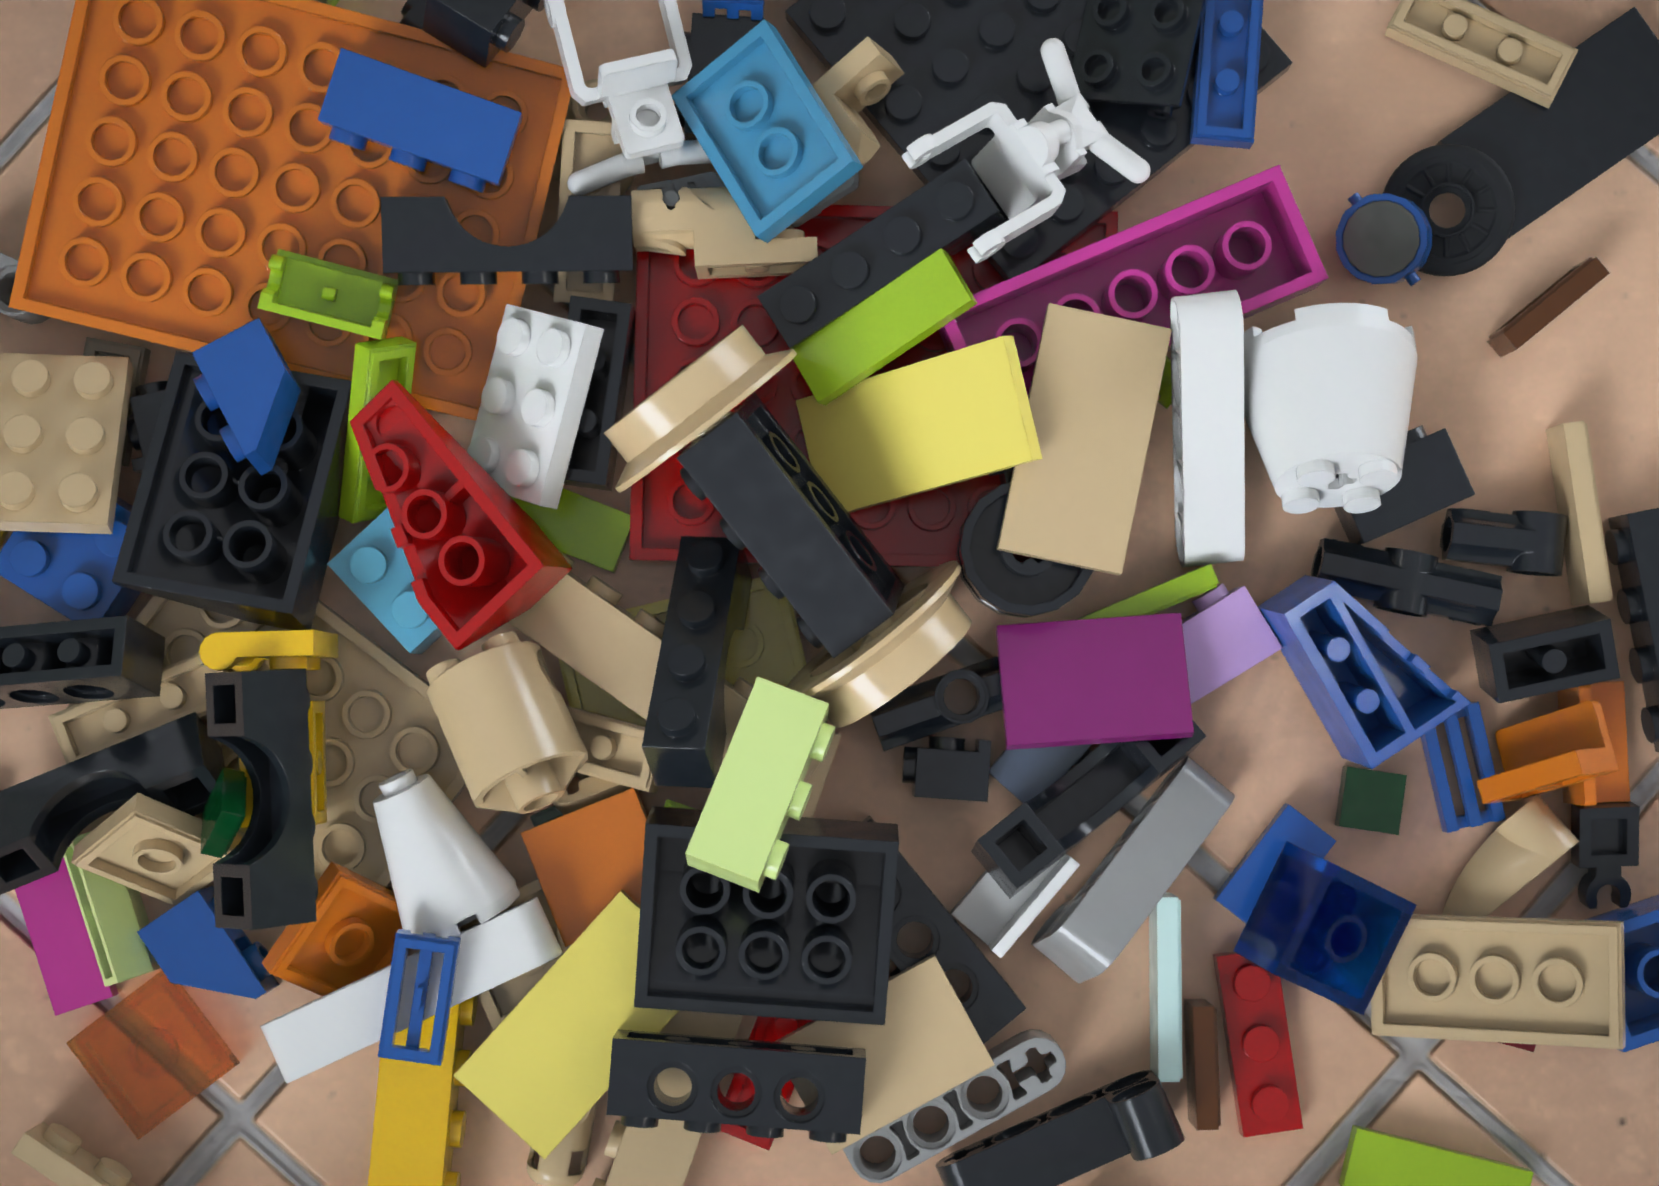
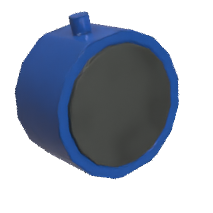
[1336,192,1432,286]

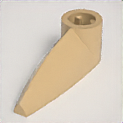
[1442,795,1580,916]

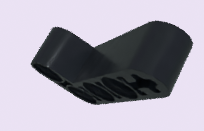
[936,1070,1185,1186]

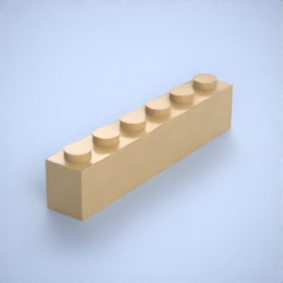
[508,550,820,782]

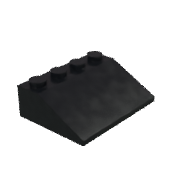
[112,351,352,630]
[634,806,899,1025]

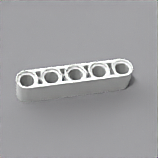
[1170,290,1245,568]
[260,897,563,1083]

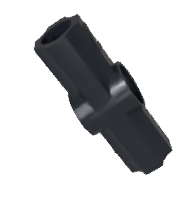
[1311,538,1503,627]
[870,656,1003,751]

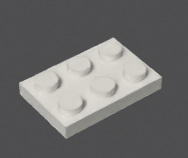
[467,304,604,509]

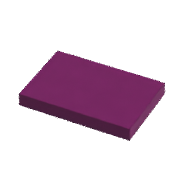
[996,613,1194,750]

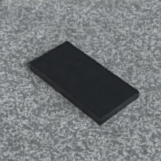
[1436,7,1659,239]

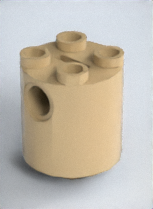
[426,631,588,814]

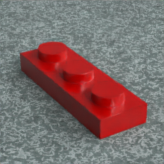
[1213,946,1303,1137]

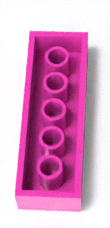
[938,165,1328,396]

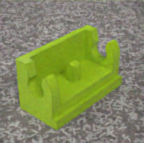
[257,249,399,340]

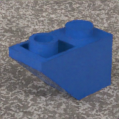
[192,318,301,476]
[137,886,279,999]

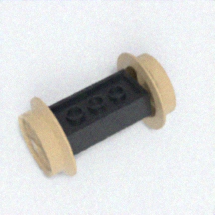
[604,324,972,728]

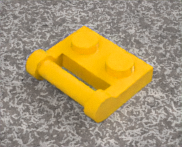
[199,630,338,672]

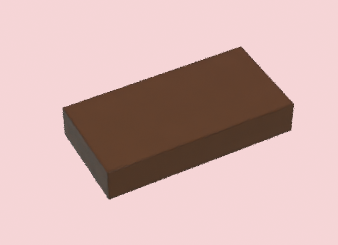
[1487,257,1610,358]
[1184,999,1221,1130]

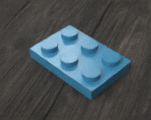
[671,19,863,243]

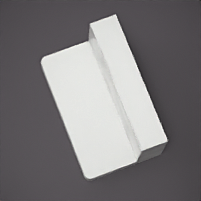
[951,854,1080,958]

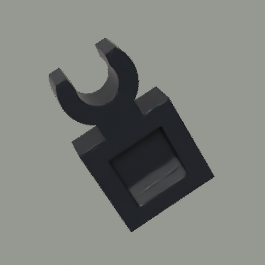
[1571,801,1640,909]

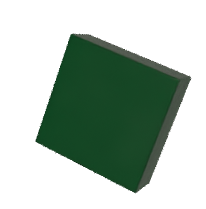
[1335,766,1407,835]
[200,767,247,858]

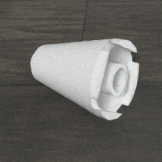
[373,769,520,938]

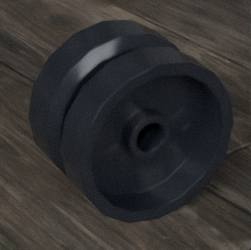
[956,483,1094,618]

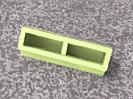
[63,831,161,987]

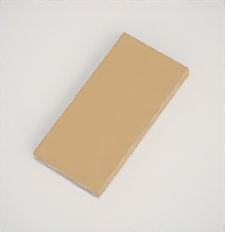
[997,303,1172,576]
[1370,912,1626,1049]

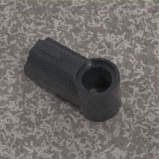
[1440,508,1567,577]

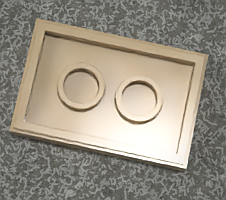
[775,954,995,1155]

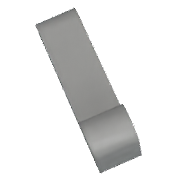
[1031,756,1235,984]
[843,1029,1066,1183]

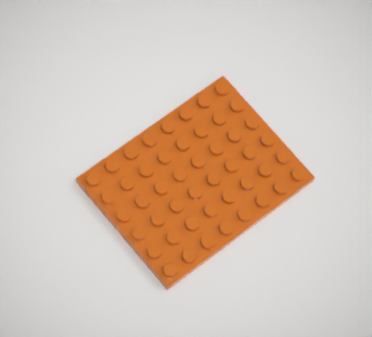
[8,0,571,421]

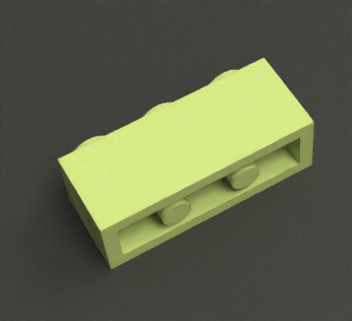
[685,676,836,893]

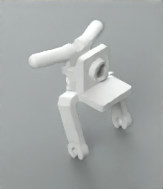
[543,0,712,196]
[901,38,1151,264]

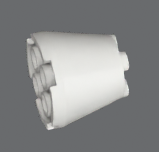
[1244,303,1418,514]

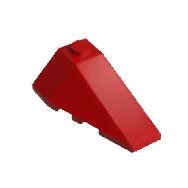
[350,380,573,650]

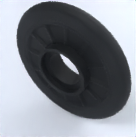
[1383,144,1515,276]

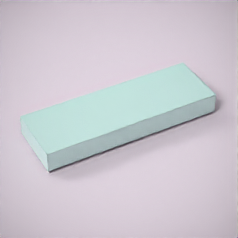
[1149,892,1183,1082]

